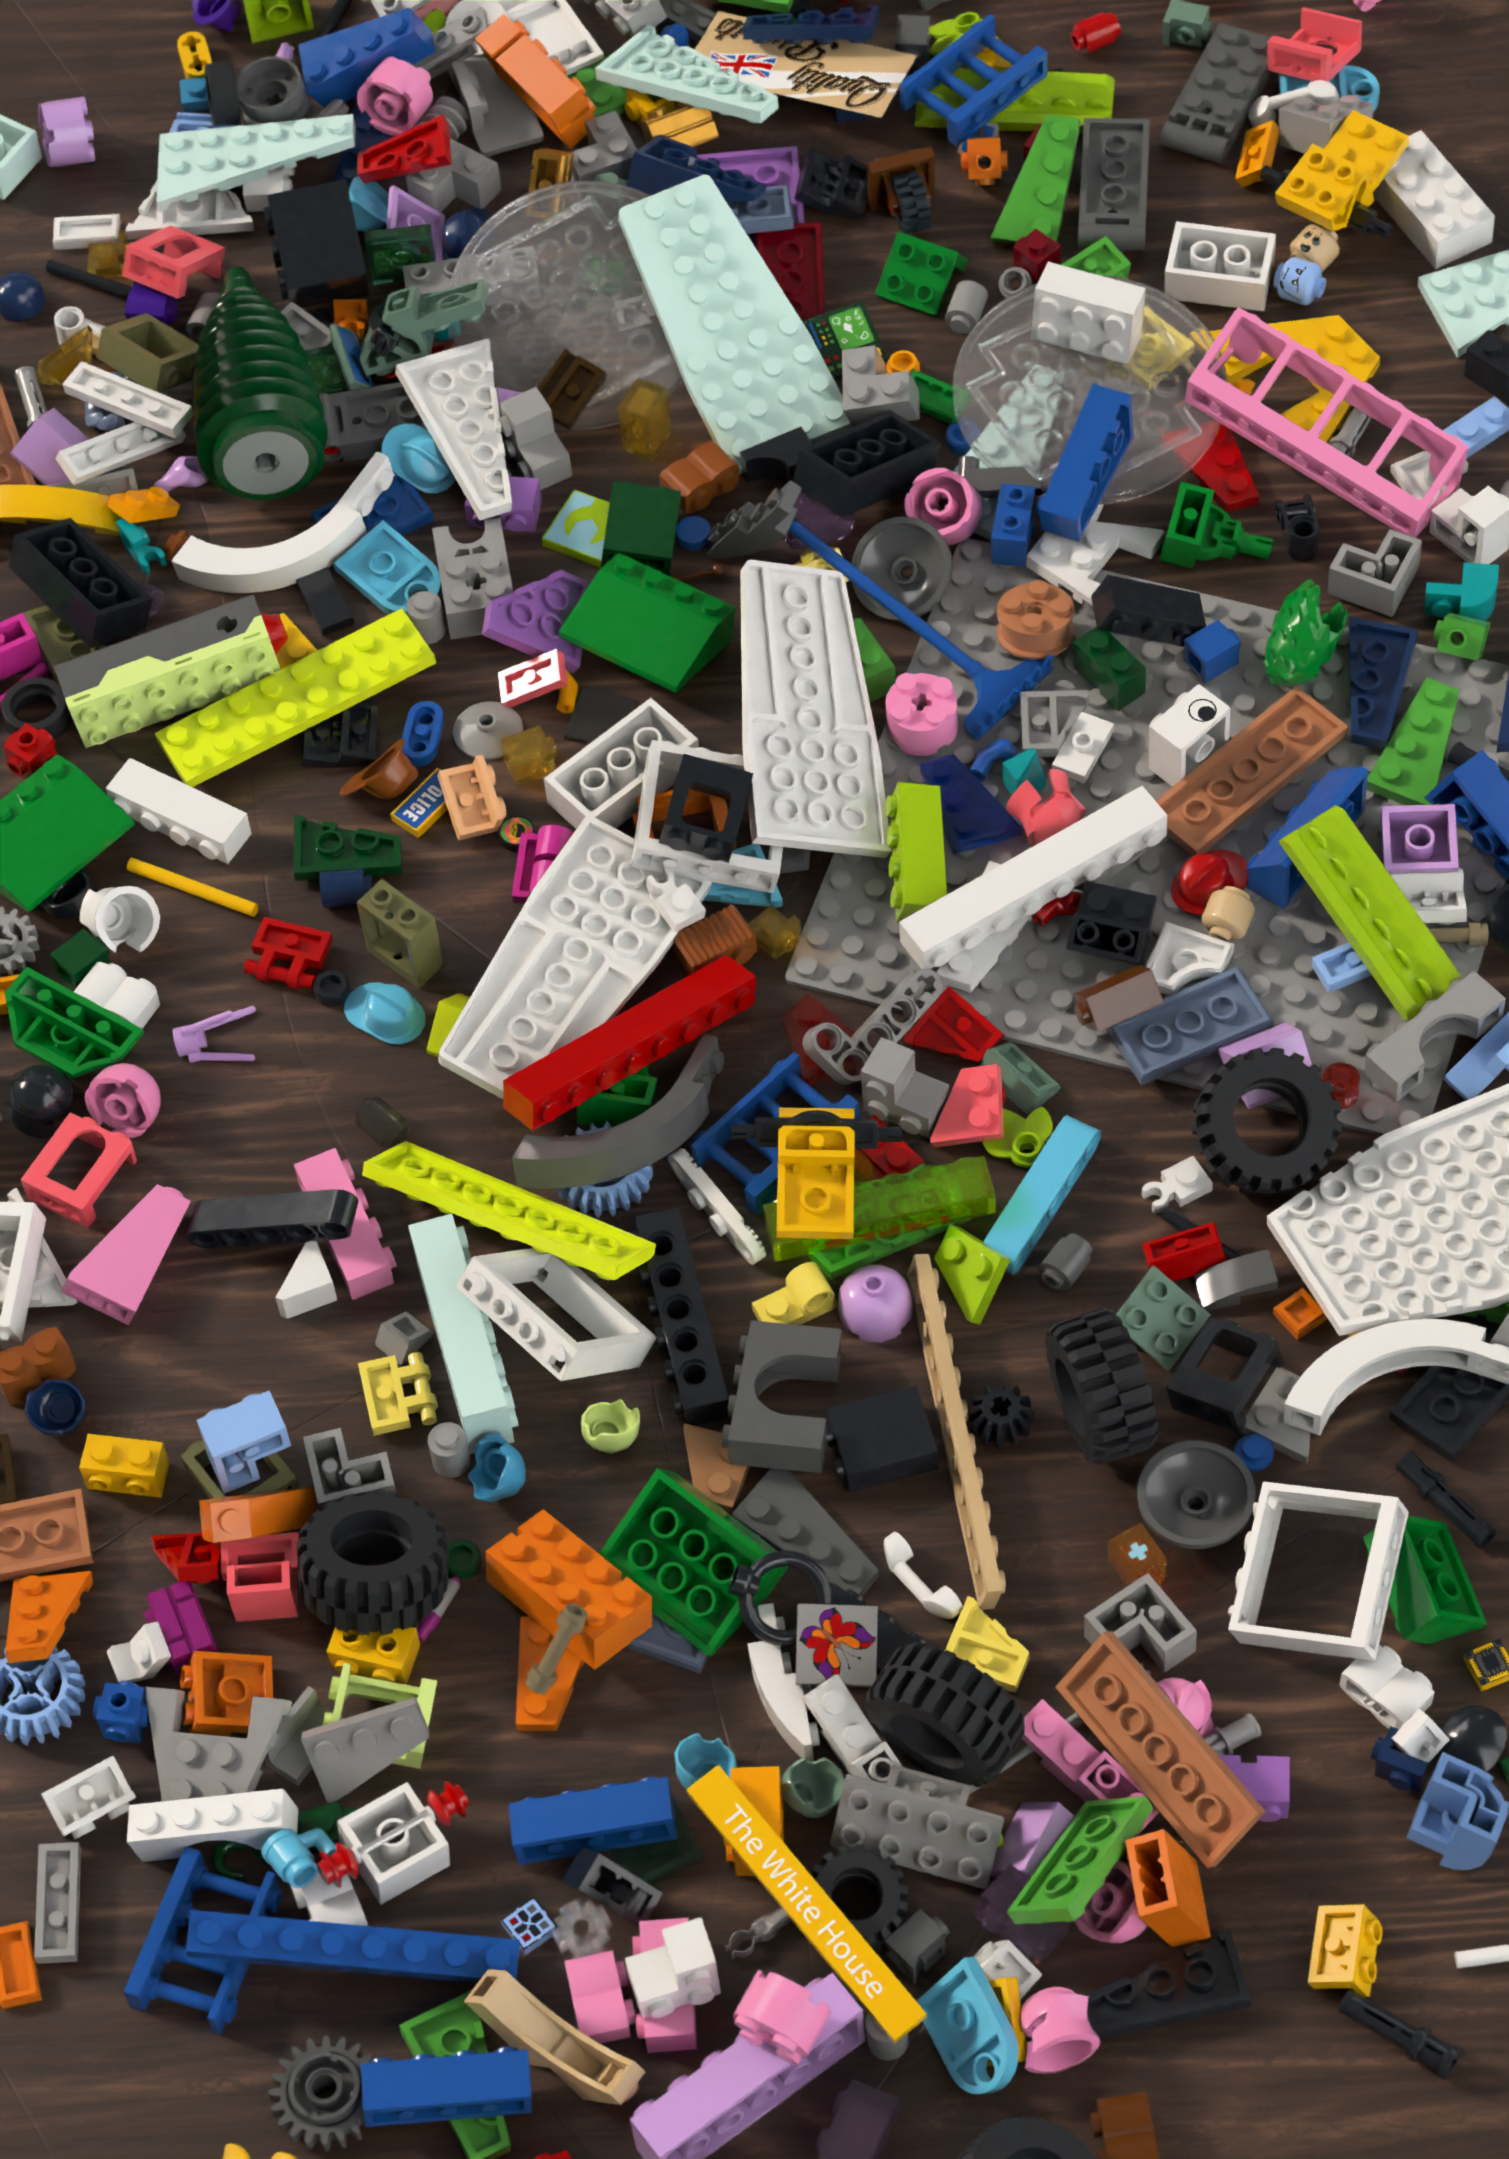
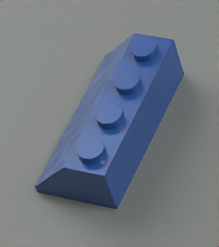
[1246,766,1368,909]

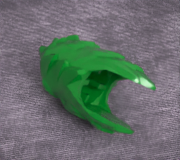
[1263,579,1348,686]

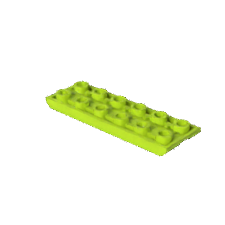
[915,68,1115,134]
[1278,805,1462,1021]

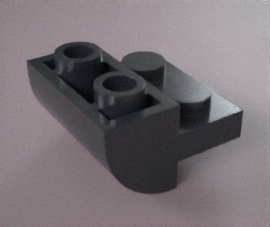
[1066,881,1157,965]

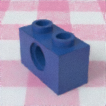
[991,483,1036,567]

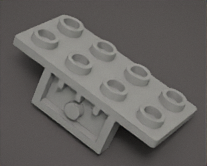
[448,55,544,157]
[830,1765,1004,1889]

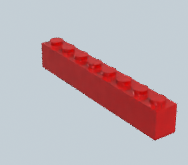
[503,954,756,1131]

